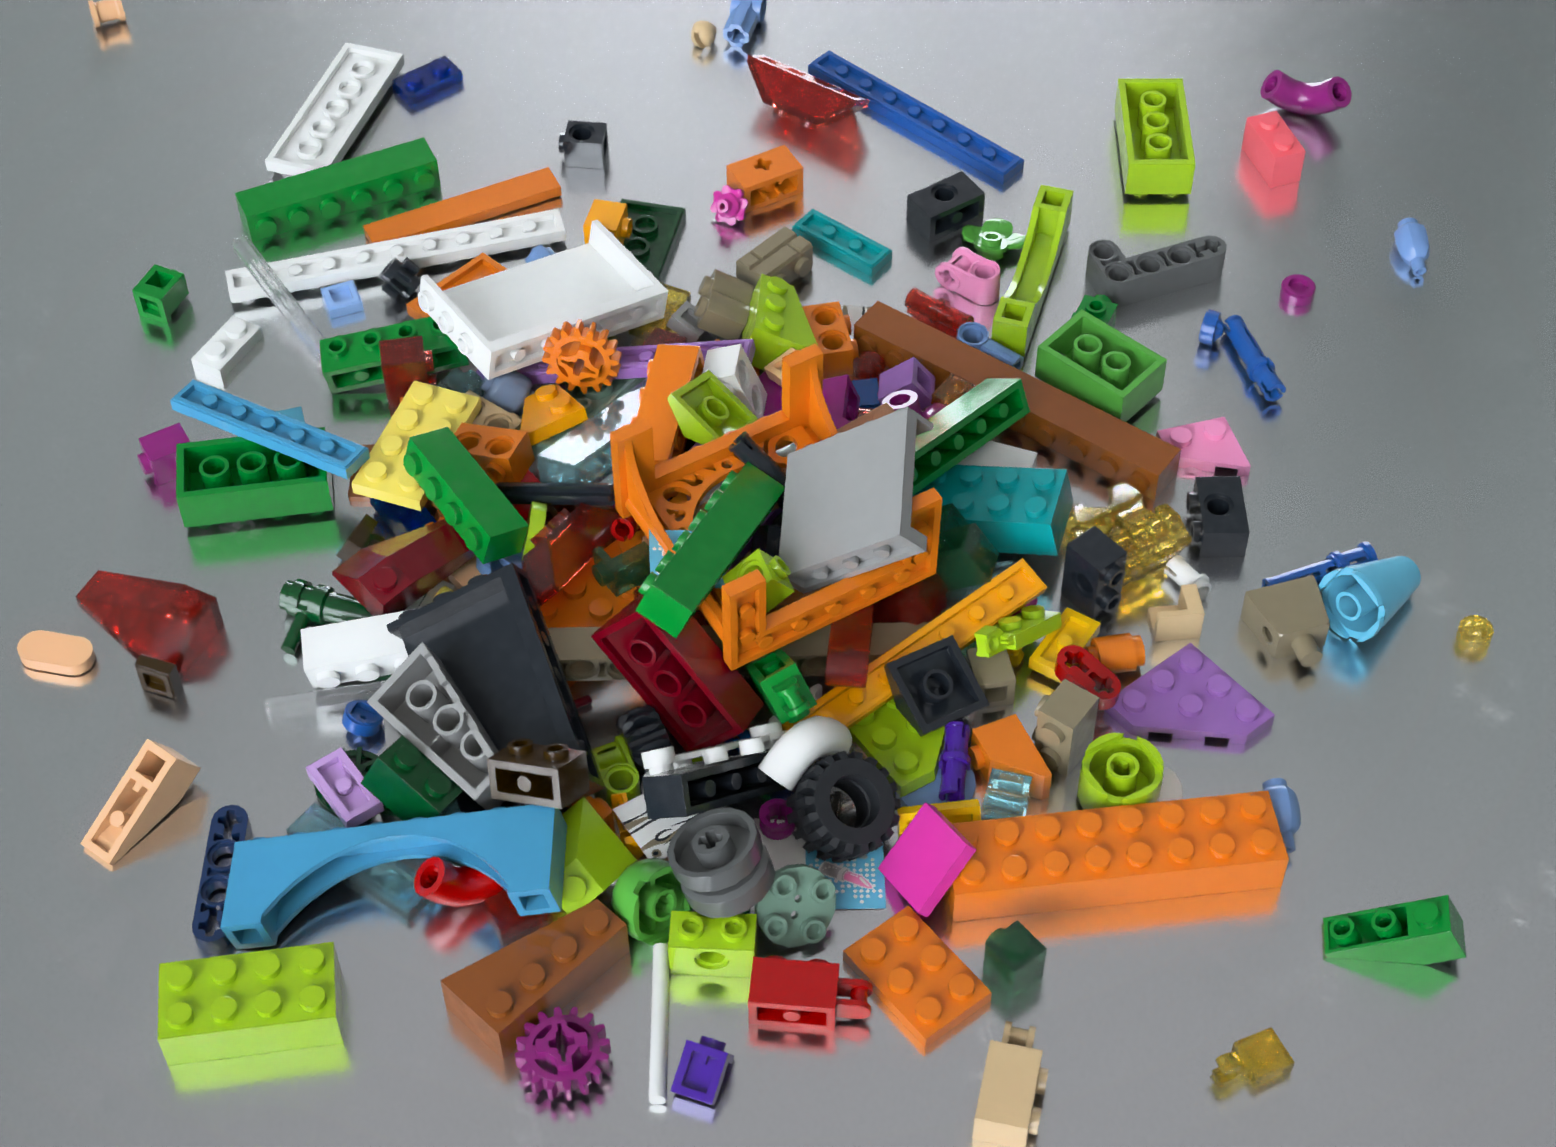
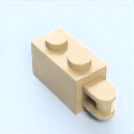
[972,1021,1049,1147]

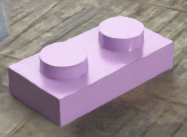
[306,747,384,828]

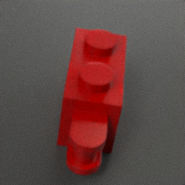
[748,955,873,1031]

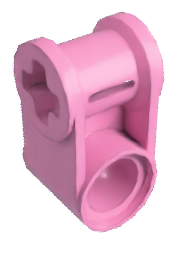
[935,247,1000,305]

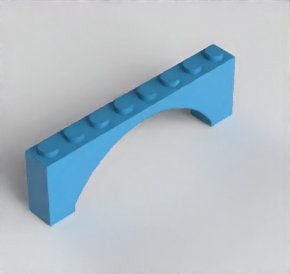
[220,804,567,950]

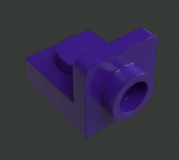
[670,1035,735,1106]

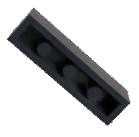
[642,749,787,819]

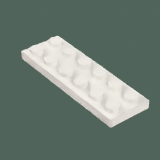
[265,43,405,176]

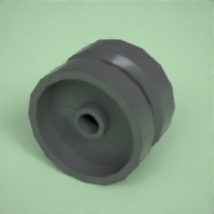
[667,808,775,918]

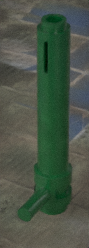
[279,579,405,654]

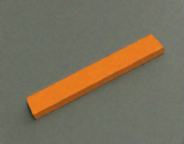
[363,167,562,244]

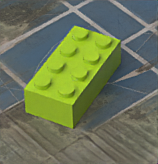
[1114,78,1196,195]
[158,942,344,1066]

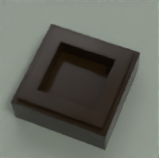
[134,654,183,698]

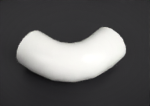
[758,716,852,791]

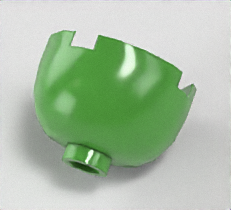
[611,857,693,946]

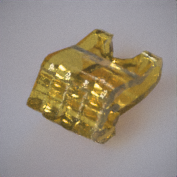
[1065,482,1192,586]

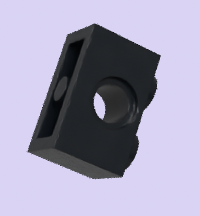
[906,171,985,243]
[1186,476,1250,557]
[1061,525,1127,619]

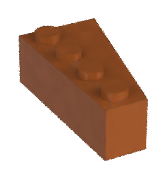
[440,899,630,1060]

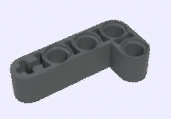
[1085,235,1227,307]

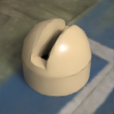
[691,21,717,48]

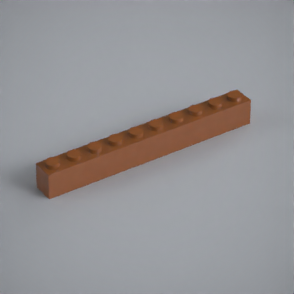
[854,301,1181,500]

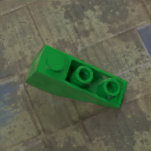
[1323,895,1466,965]

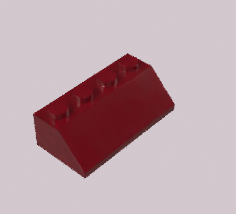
[591,594,764,752]

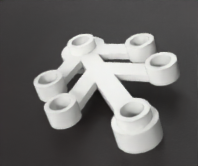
[641,721,787,775]

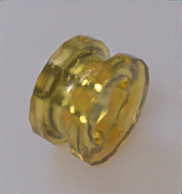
[1456,615,1494,653]

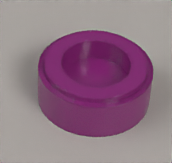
[1280,274,1316,307]

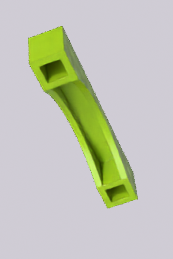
[991,184,1074,357]

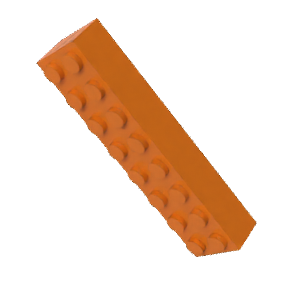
[947,790,1289,922]

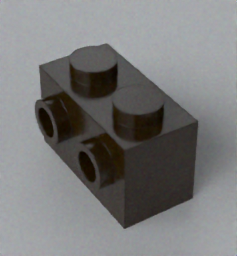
[487,738,590,809]

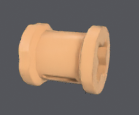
[88,0,126,28]

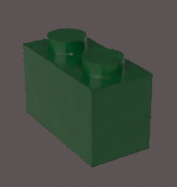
[360,735,464,821]

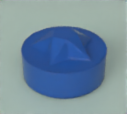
[1199,309,1225,346]
[342,700,384,737]

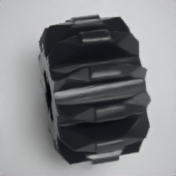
[616,705,672,775]

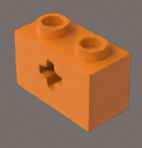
[726,145,803,213]

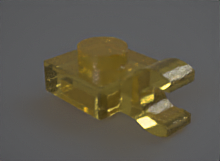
[1211,1027,1295,1087]

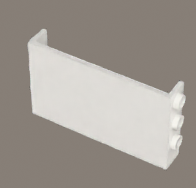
[418,220,669,380]

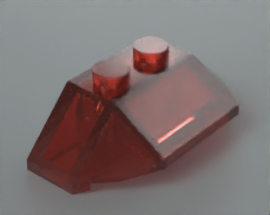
[746,55,870,129]
[521,503,619,606]

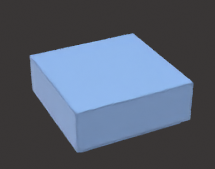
[320,280,364,319]

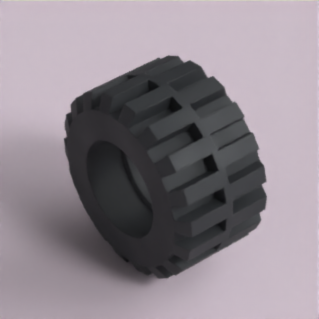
[786,751,901,863]

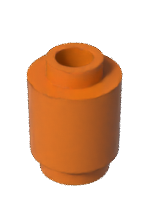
[1085,632,1145,674]

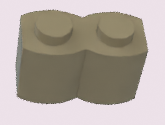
[694,269,753,340]

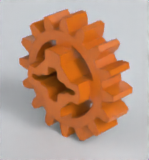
[542,319,622,394]

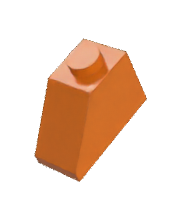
[968,714,1052,800]

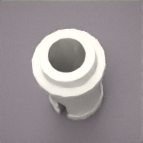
[1164,555,1212,600]

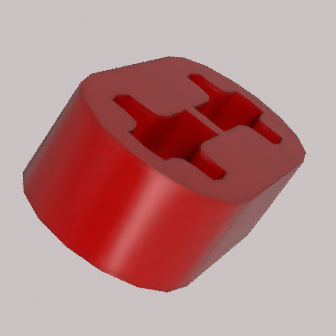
[1054,645,1121,710]

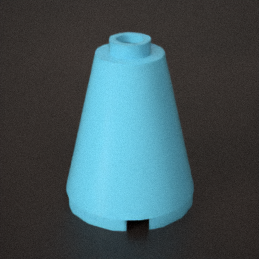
[1318,556,1421,642]

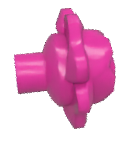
[710,185,749,226]

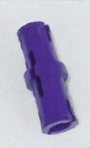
[938,721,971,802]

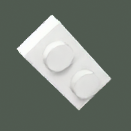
[191,315,263,380]

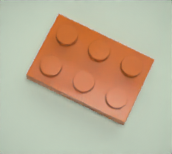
[843,905,992,1048]

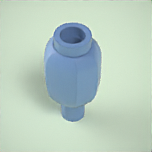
[1394,218,1430,276]
[1262,778,1301,853]

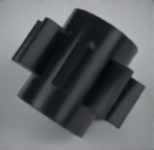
[379,257,421,300]

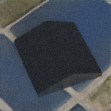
[884,635,990,737]

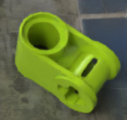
[592,735,641,809]

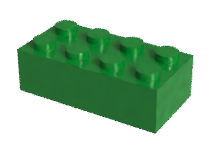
[176,427,334,528]

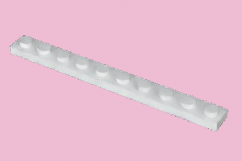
[225,209,566,304]

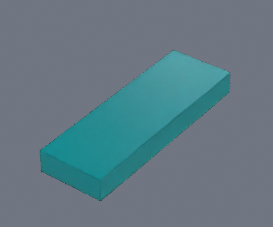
[792,209,892,277]

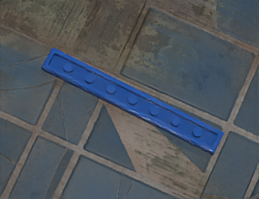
[808,50,1024,184]

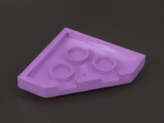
[1104,642,1275,745]

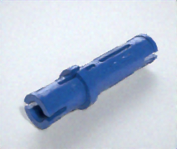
[1224,315,1286,402]

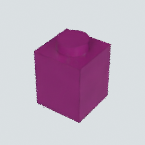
[137,422,190,486]

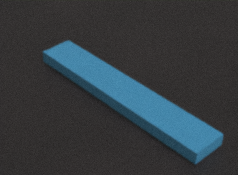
[170,379,370,480]

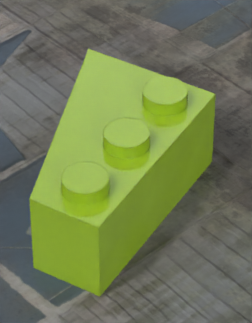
[742,274,818,371]

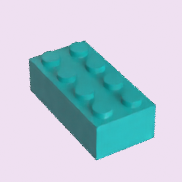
[912,465,1074,556]

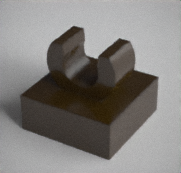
[336,514,385,561]

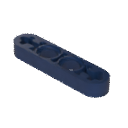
[192,805,252,953]

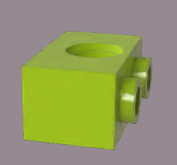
[668,911,757,978]

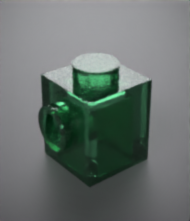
[983,920,1047,999]

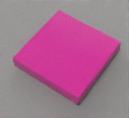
[878,802,977,918]

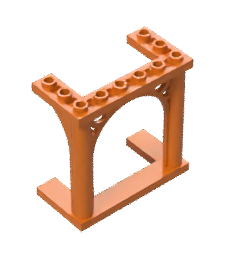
[610,343,943,671]

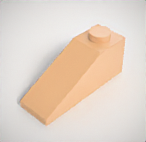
[80,739,201,865]

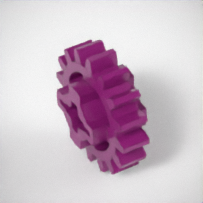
[515,1006,611,1101]

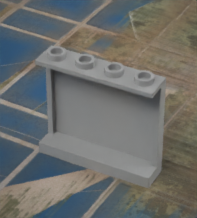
[779,407,933,594]

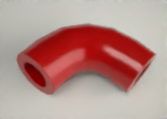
[414,857,504,908]

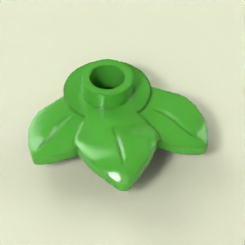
[962,218,1026,261]

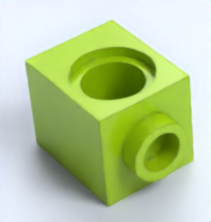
[722,549,795,613]

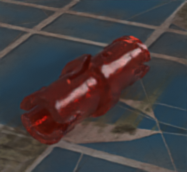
[905,287,974,332]

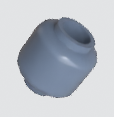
[480,370,535,416]

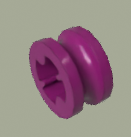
[759,799,796,840]

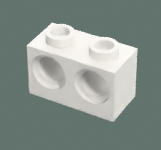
[702,344,767,419]

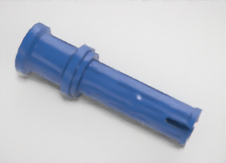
[1262,541,1378,587]

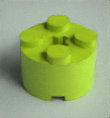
[1078,733,1164,810]

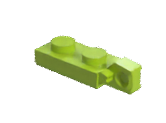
[974,605,1062,658]

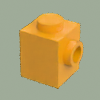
[583,199,633,245]

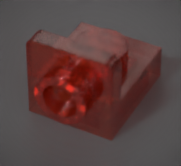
[484,890,548,940]

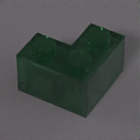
[916,503,999,597]

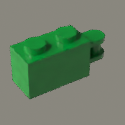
[745,648,817,724]

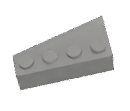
[367,642,505,810]

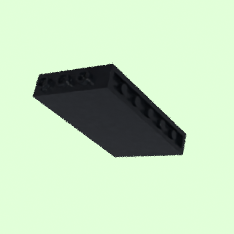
[386,563,605,814]

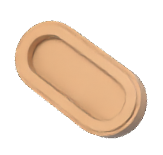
[17,630,96,675]

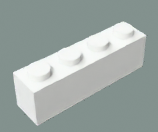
[301,608,419,689]

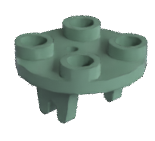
[754,864,836,947]

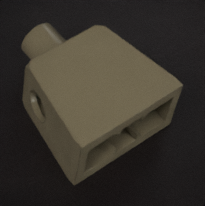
[1240,575,1330,667]

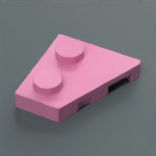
[1156,416,1251,477]

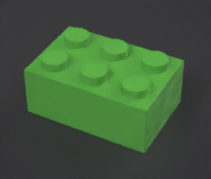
[1035,309,1167,422]

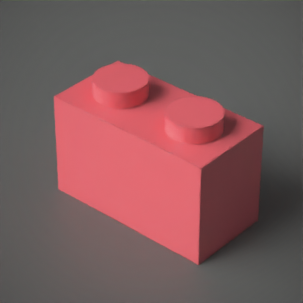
[1242,111,1306,188]

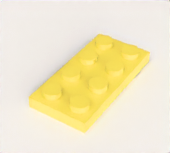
[351,380,482,511]

